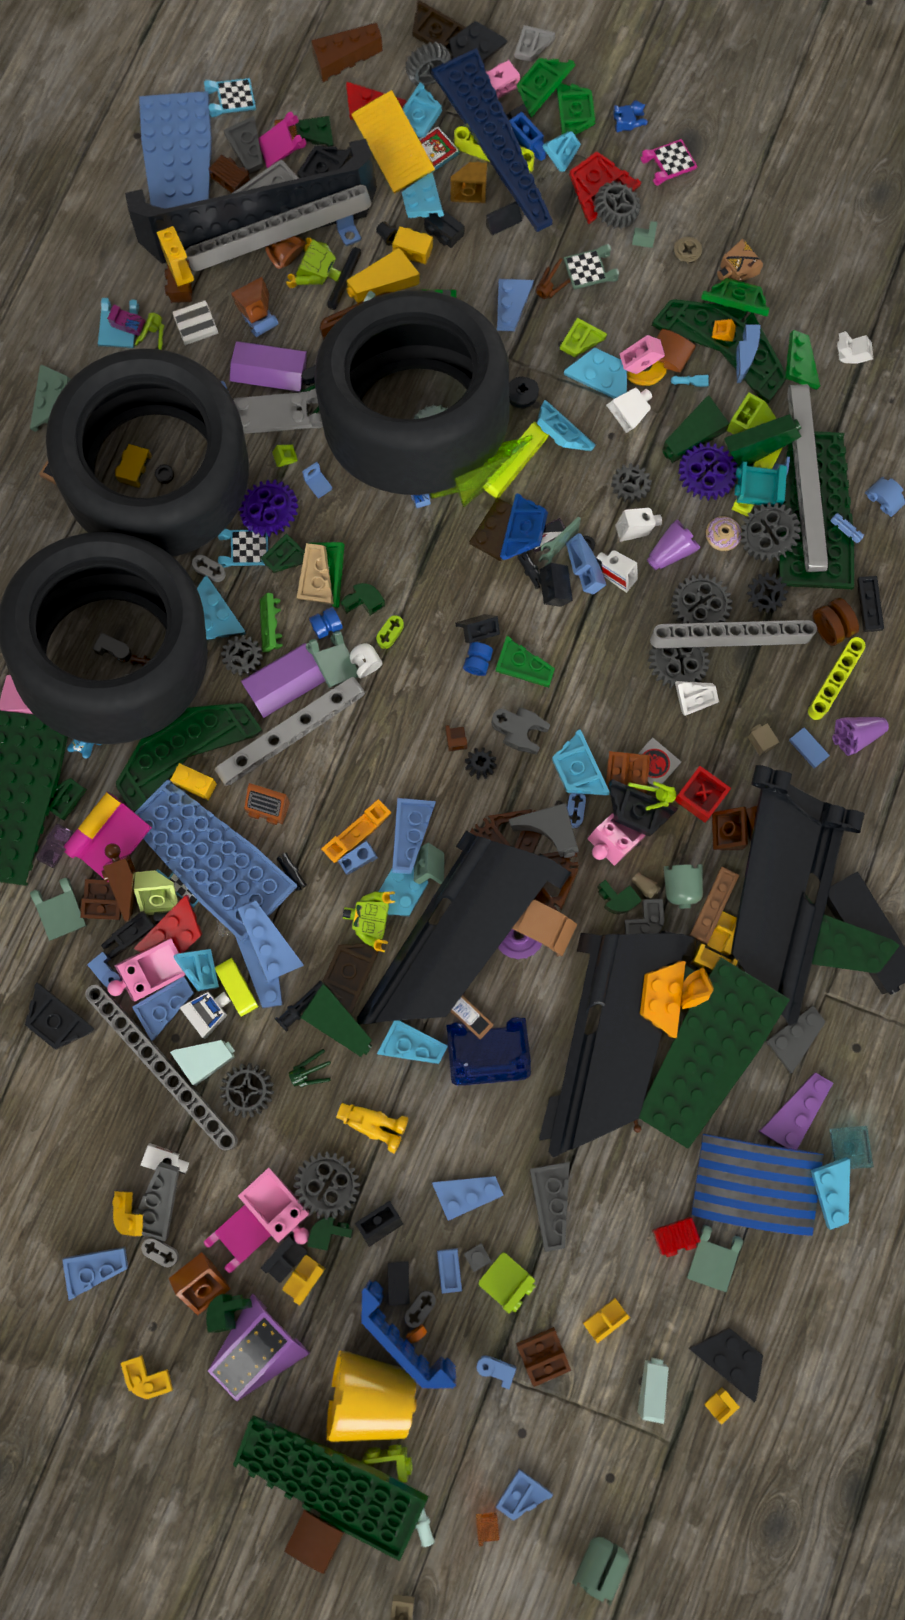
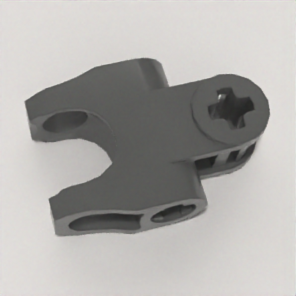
[491,708,550,755]

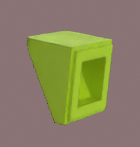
[272,445,298,467]

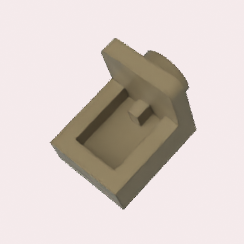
[390,1594,415,1620]

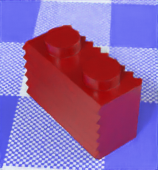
[652,1217,701,1257]

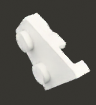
[675,681,719,716]

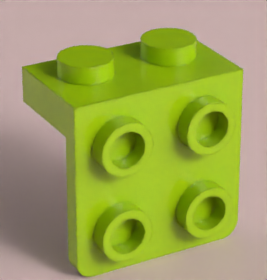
[479,1253,536,1314]
[362,1444,413,1483]

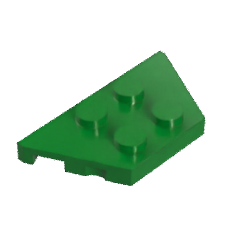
[516,58,575,118]
[556,83,595,135]
[701,278,770,317]

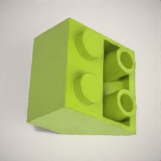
[727,392,777,434]

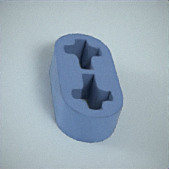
[567,793,586,828]

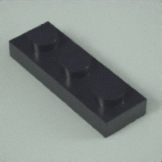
[857,576,884,632]

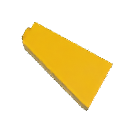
[346,248,420,303]

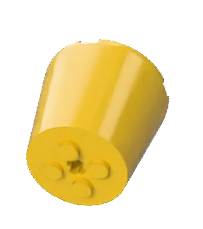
[326,1351,416,1441]

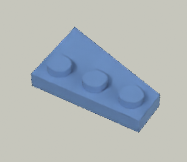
[497,279,534,331]
[132,976,194,1041]
[432,1176,504,1221]
[62,1247,128,1300]

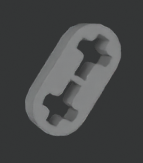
[192,555,226,582]
[141,1238,179,1267]

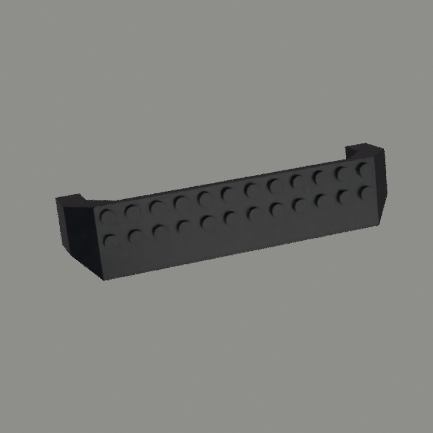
[125,139,377,264]

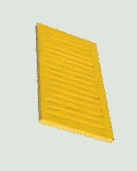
[351,90,435,194]

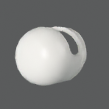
[350,643,382,678]

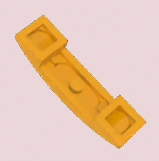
[321,799,391,863]

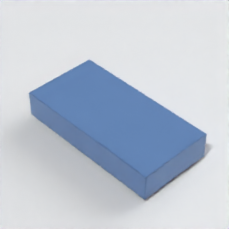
[789,728,830,768]
[437,1248,462,1293]

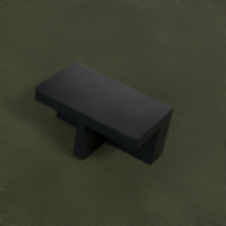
[455,614,500,643]
[261,1235,307,1283]

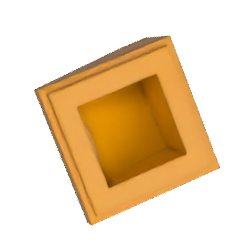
[712,319,736,342]

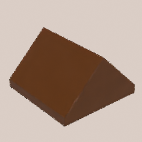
[712,807,748,850]

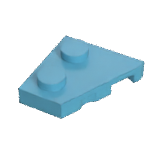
[174,949,219,991]

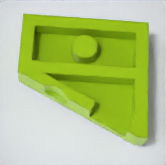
[560,318,607,357]

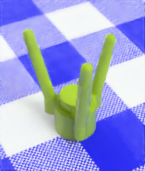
[135,313,164,350]
[628,781,676,810]

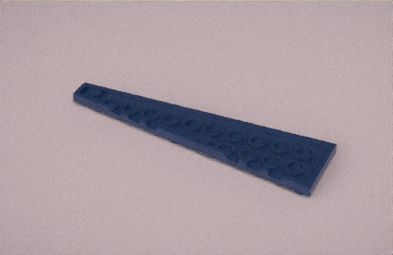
[432,48,553,232]

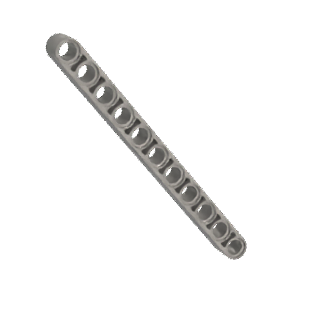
[185,185,371,271]
[787,384,828,572]
[85,985,238,1150]

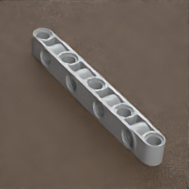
[214,677,365,786]

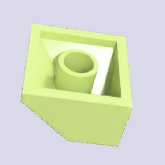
[134,870,178,915]

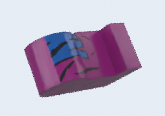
[107,304,146,335]

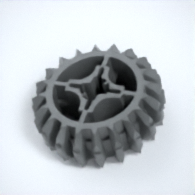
[405,42,451,86]
[593,181,641,229]
[220,1063,274,1118]

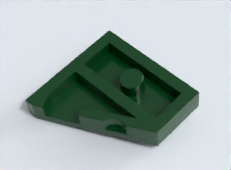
[296,116,334,147]

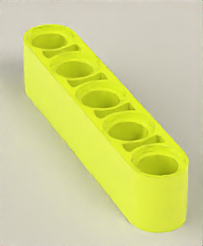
[454,126,534,172]
[482,422,549,498]
[808,637,866,720]

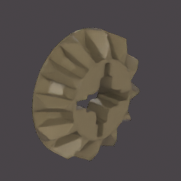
[673,237,702,264]

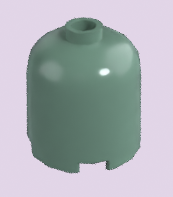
[663,864,703,909]

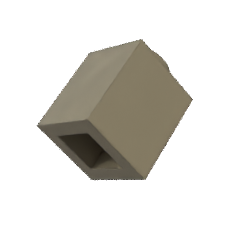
[748,723,780,756]

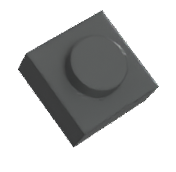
[464,1243,491,1272]

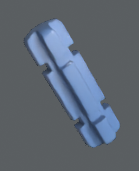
[831,513,864,543]

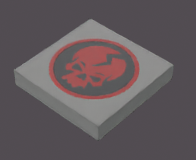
[638,737,681,788]

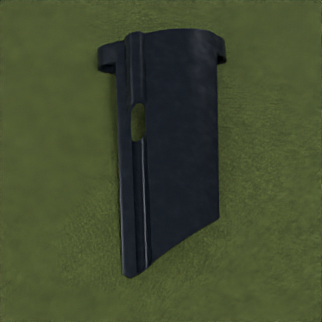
[731,765,865,1026]
[357,831,571,1024]
[548,931,697,1158]

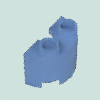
[242,310,278,337]
[865,477,905,517]

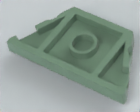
[30,365,71,432]

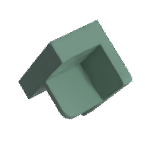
[414,843,444,884]

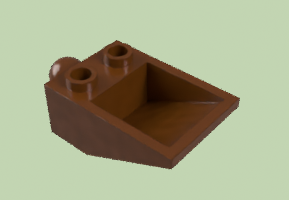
[102,843,136,922]

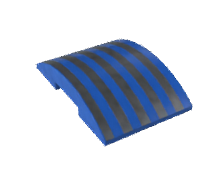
[691,1134,824,1236]

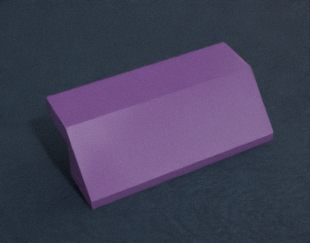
[230,341,307,392]
[241,643,325,718]

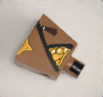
[717,239,763,282]

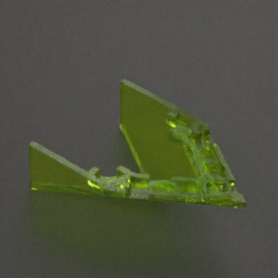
[430,435,533,507]

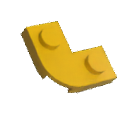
[113,1191,143,1236]
[121,1355,173,1399]

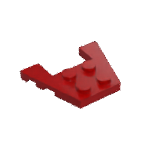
[569,151,642,224]

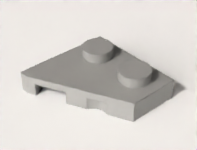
[515,25,555,62]

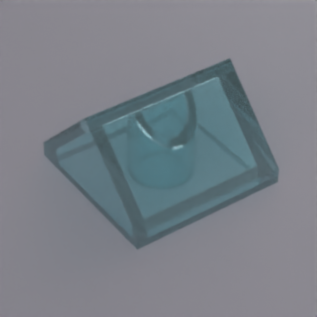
[830,1126,874,1169]

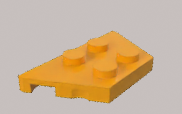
[640,961,686,1038]

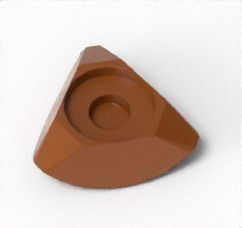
[265,236,306,269]

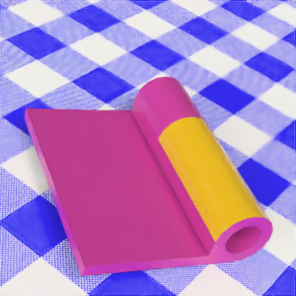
[64,792,152,882]

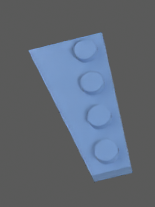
[392,798,436,874]
[237,900,304,981]
[235,936,283,1008]

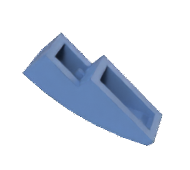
[736,325,760,383]
[566,533,606,594]

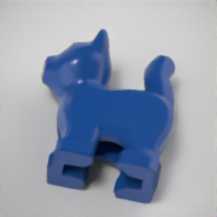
[613,100,648,132]

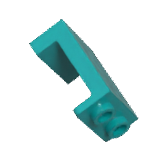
[734,461,787,507]

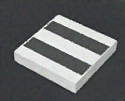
[172,300,218,345]

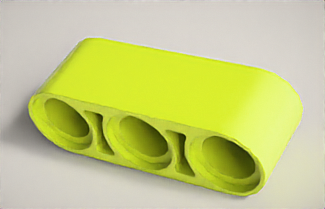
[214,958,259,1017]

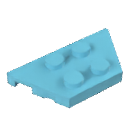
[403,83,442,137]
[402,172,444,218]
[564,348,627,399]
[537,400,596,451]
[197,576,246,640]
[552,729,609,795]
[378,868,429,916]

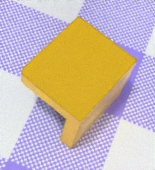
[705,1387,740,1424]

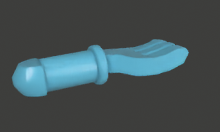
[670,375,709,387]

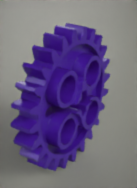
[678,442,737,501]
[239,479,299,537]

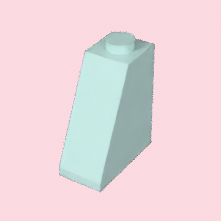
[170,1040,235,1086]
[638,1358,668,1424]

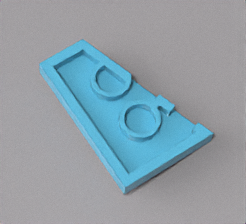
[377,1020,448,1064]
[811,1157,850,1230]

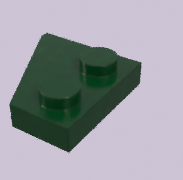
[260,533,305,573]
[48,778,87,821]

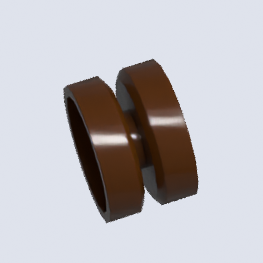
[813,597,859,646]

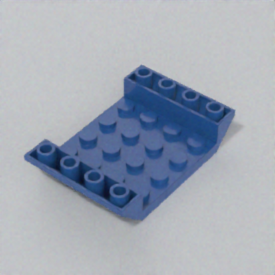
[362,1280,456,1388]

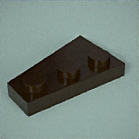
[469,497,513,561]

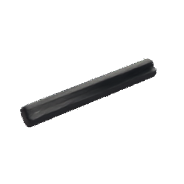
[327,247,361,310]

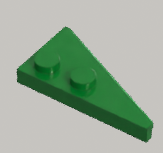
[310,542,345,608]

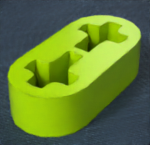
[376,615,404,649]

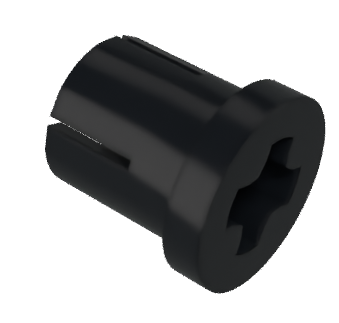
[376,221,398,246]

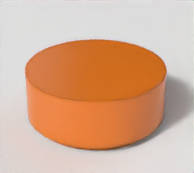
[406,1324,427,1344]

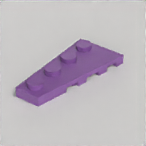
[758,1073,833,1149]

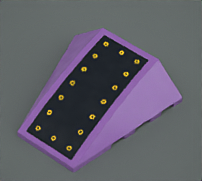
[208,1293,310,1402]

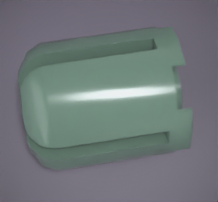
[572,1537,629,1606]

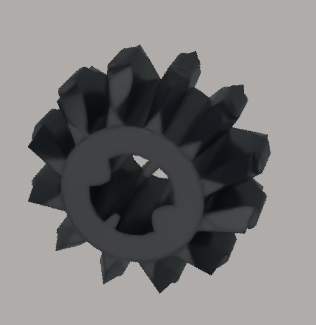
[465,747,497,780]

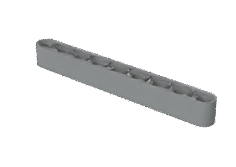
[650,620,817,648]

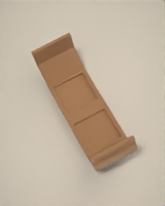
[512,900,577,957]

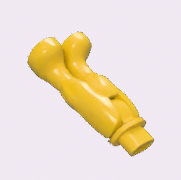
[336,1103,409,1154]

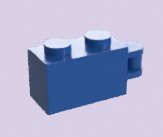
[509,112,546,160]

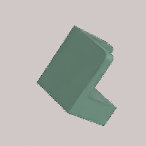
[632,221,657,248]

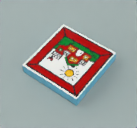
[419,127,459,173]

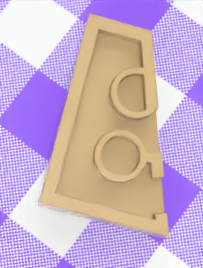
[297,543,333,604]

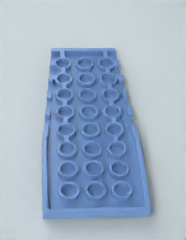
[139,91,212,209]
[134,780,297,943]

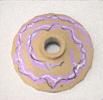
[705,516,742,551]

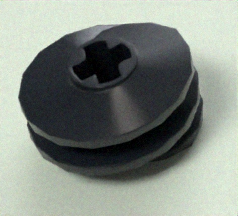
[509,377,539,409]

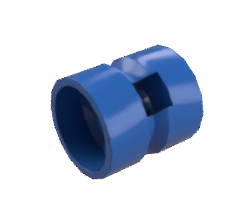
[309,606,343,640]
[463,642,493,676]

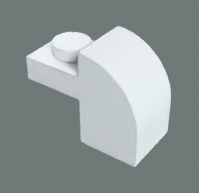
[837,332,873,363]

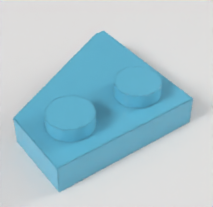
[542,131,581,172]

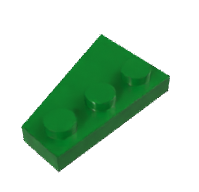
[786,330,820,390]
[495,636,555,688]

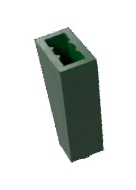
[662,396,729,463]
[724,414,802,467]
[300,984,372,1057]

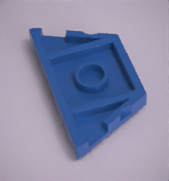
[500,493,548,560]

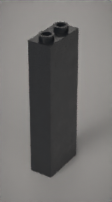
[826,871,905,995]

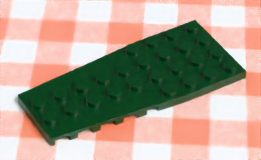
[779,431,854,590]
[0,711,68,886]
[639,957,790,1148]
[233,1415,429,1561]

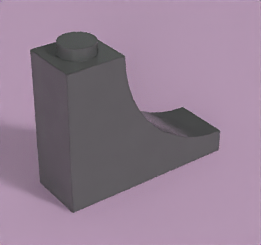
[509,803,579,858]

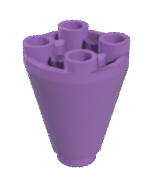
[646,519,700,571]
[832,717,889,756]

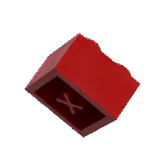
[674,766,731,823]

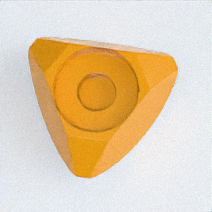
[681,967,714,1009]

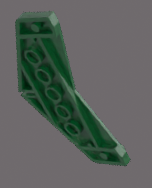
[652,299,786,404]
[116,703,263,812]
[805,894,900,973]

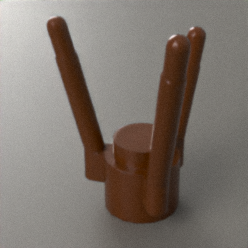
[535,258,571,299]

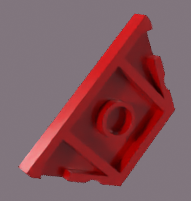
[346,82,408,120]
[134,895,202,953]

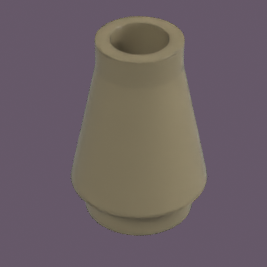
[631,872,661,899]

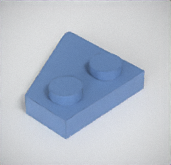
[495,1469,553,1520]

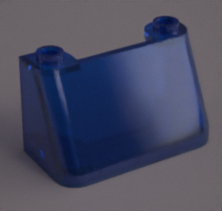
[446,1017,531,1086]

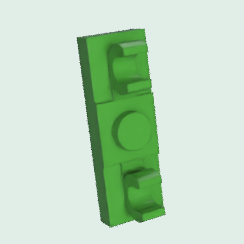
[259,593,283,652]

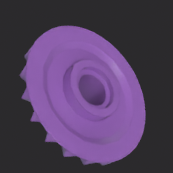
[498,929,542,960]

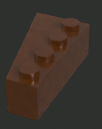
[311,22,383,83]

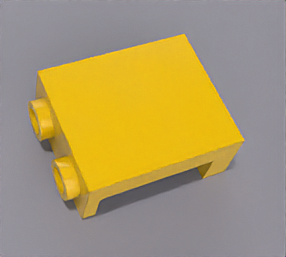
[157,226,194,287]

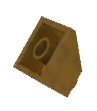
[451,162,487,203]

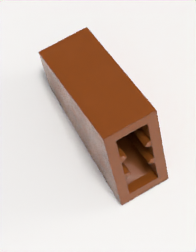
[231,277,269,323]

